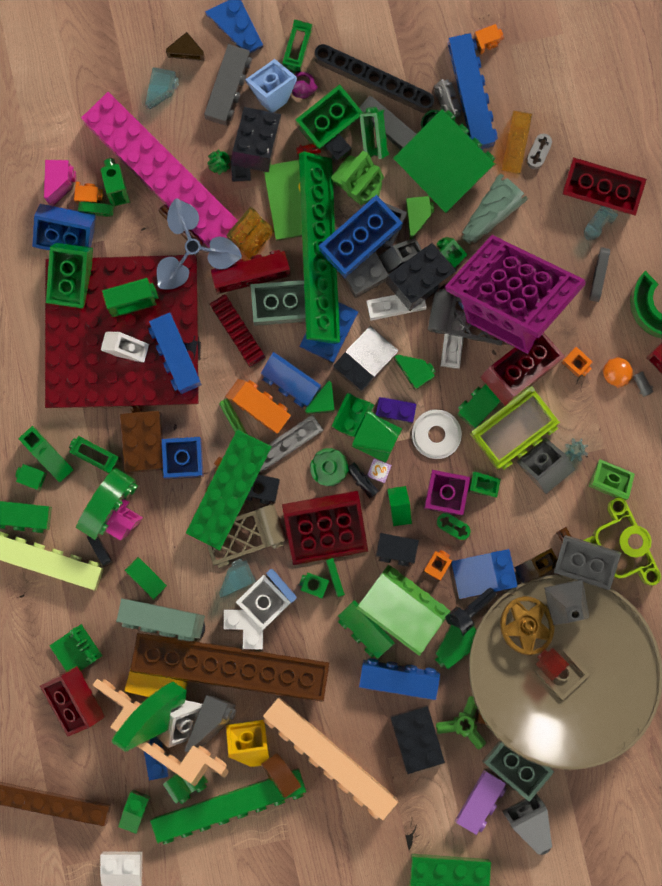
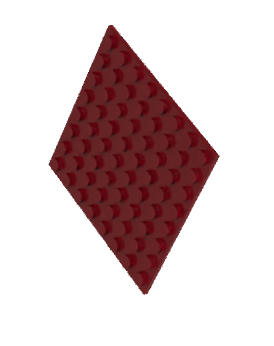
[45,255,199,408]

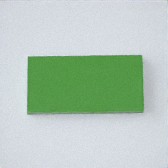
[264,160,302,241]

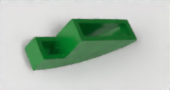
[112,681,187,752]

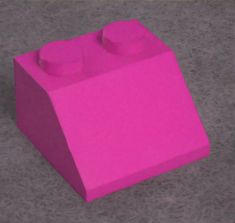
[44,160,77,206]

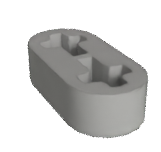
[527,134,552,169]

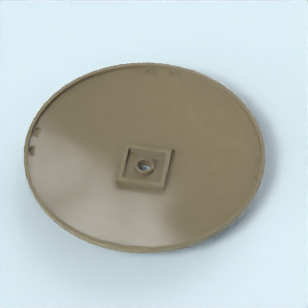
[469,575,662,770]

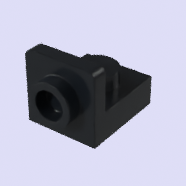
[230,155,251,182]

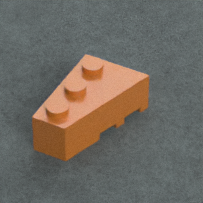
[225,379,291,434]

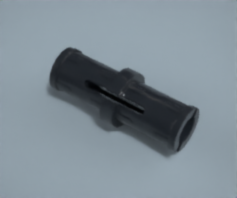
[348,462,379,499]

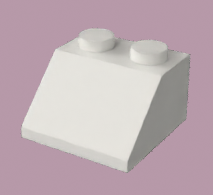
[157,700,203,748]
[100,851,142,886]

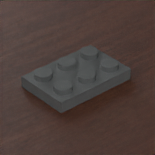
[554,535,621,590]

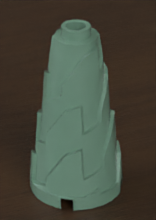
[462,174,528,244]

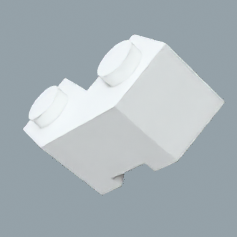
[224,610,263,649]

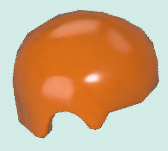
[603,357,633,388]

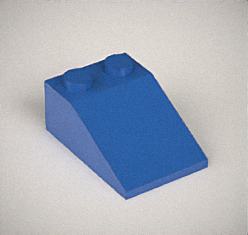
[451,549,518,599]

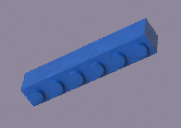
[447,33,498,149]

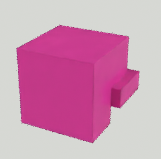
[106,499,143,541]

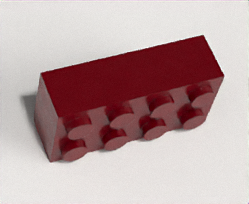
[480,333,565,406]

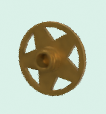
[500,596,555,655]

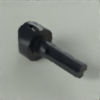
[445,588,497,636]

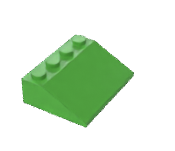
[357,564,450,656]

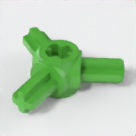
[436,696,486,750]

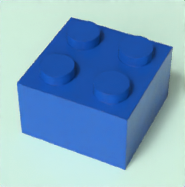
[162,437,204,479]

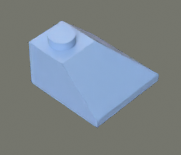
[245,59,297,112]

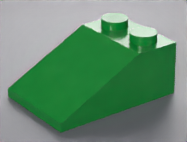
[46,243,93,308]

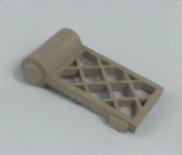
[207,504,286,568]

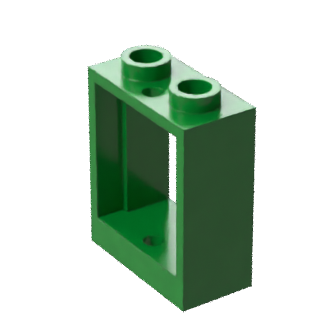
[102,278,158,318]

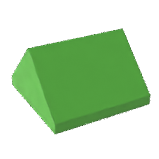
[588,459,635,501]

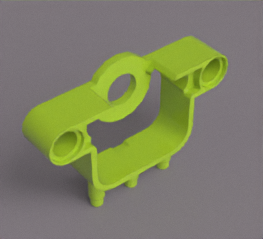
[583,498,661,586]

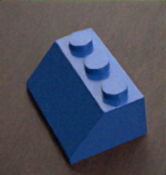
[32,203,96,251]
[261,352,321,408]

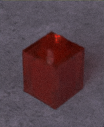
[536,648,569,681]

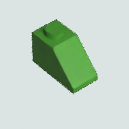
[406,196,434,239]

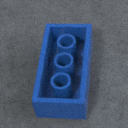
[319,195,403,278]

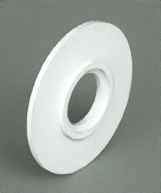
[412,410,462,459]

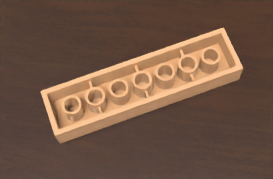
[263,696,398,820]

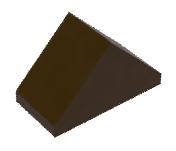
[166,32,205,61]

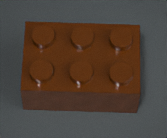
[120,411,163,473]

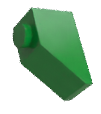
[394,355,436,390]
[118,790,151,834]

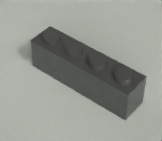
[204,44,252,126]

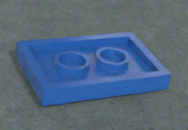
[299,302,358,364]

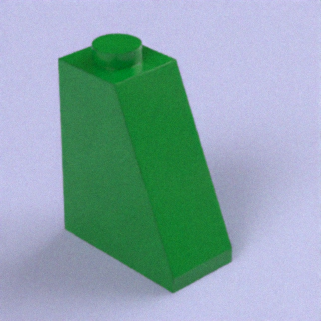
[435,625,476,669]

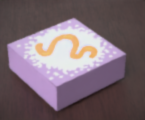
[368,459,392,484]

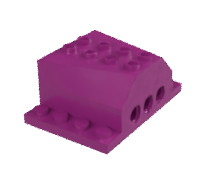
[445,235,586,354]

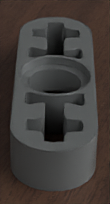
[589,247,610,302]

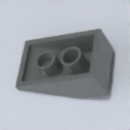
[184,695,237,752]

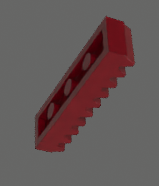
[209,294,266,368]

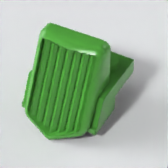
[331,151,384,206]

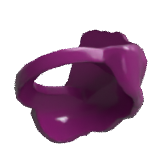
[292,72,318,99]

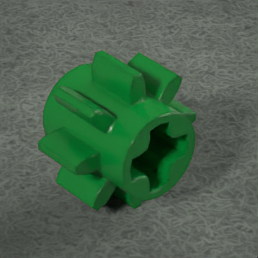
[207,149,231,175]

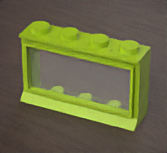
[470,386,560,470]

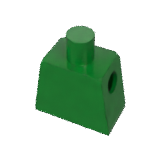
[101,158,130,207]

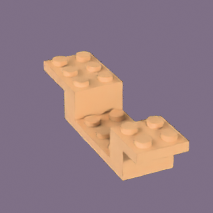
[93,679,229,787]

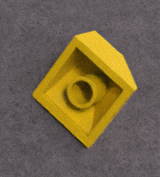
[226,720,269,767]

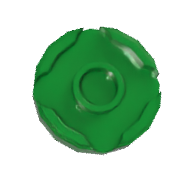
[310,448,348,486]

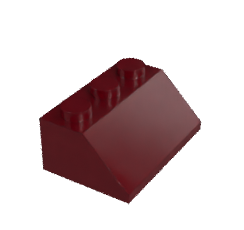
[40,666,105,737]

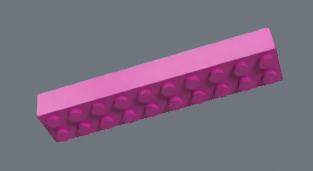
[81,92,243,248]

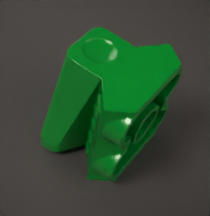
[352,411,402,463]

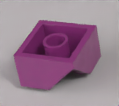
[424,470,470,516]

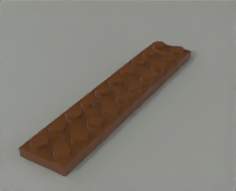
[130,633,330,702]

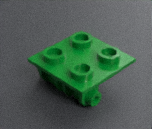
[49,624,103,671]

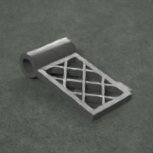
[428,289,503,346]

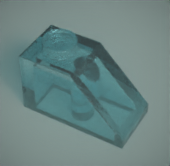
[145,67,179,109]
[219,559,257,598]

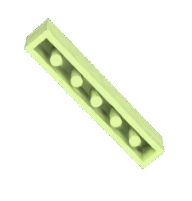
[0,531,104,590]

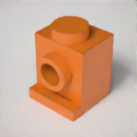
[473,24,504,55]
[74,181,103,204]
[561,347,593,377]
[423,550,452,581]

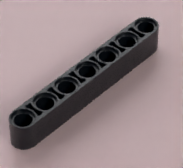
[315,44,434,113]

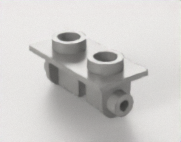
[433,79,462,117]

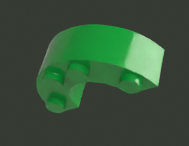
[630,270,662,339]
[75,468,139,540]

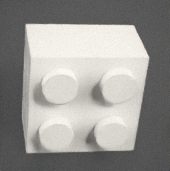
[236,575,291,630]

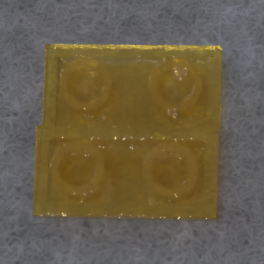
[226,207,274,260]

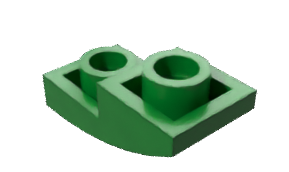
[124,557,167,600]

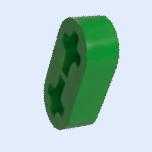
[78,202,114,217]
[436,513,471,540]

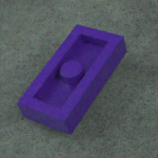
[376,397,417,423]

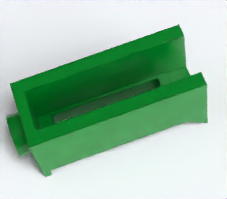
[282,19,313,74]
[360,107,390,159]
[69,436,121,473]

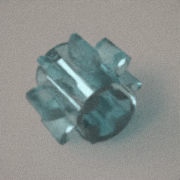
[564,438,588,461]

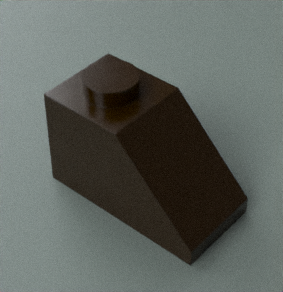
[514,548,558,583]

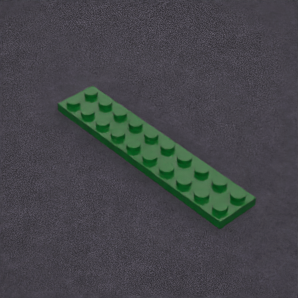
[299,151,340,344]

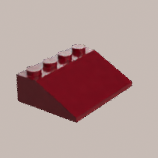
[282,491,369,565]

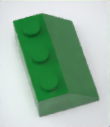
[295,84,362,149]
[337,600,395,659]

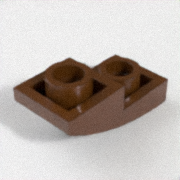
[261,753,301,798]

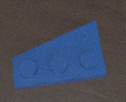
[205,0,263,53]

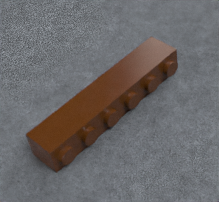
[0,782,111,827]

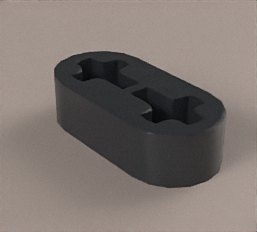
[87,535,113,567]

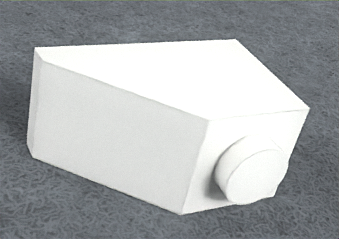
[101,332,149,362]

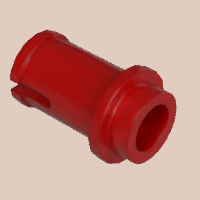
[296,143,321,158]

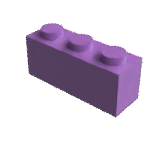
[455,770,507,835]

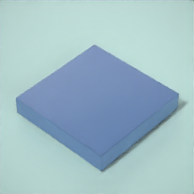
[266,569,297,603]

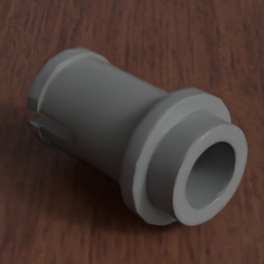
[633,371,654,397]

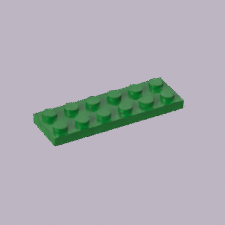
[185,429,272,550]

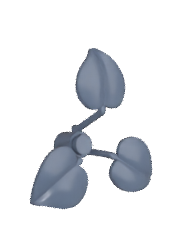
[157,199,242,289]

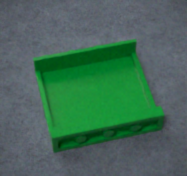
[393,109,497,213]

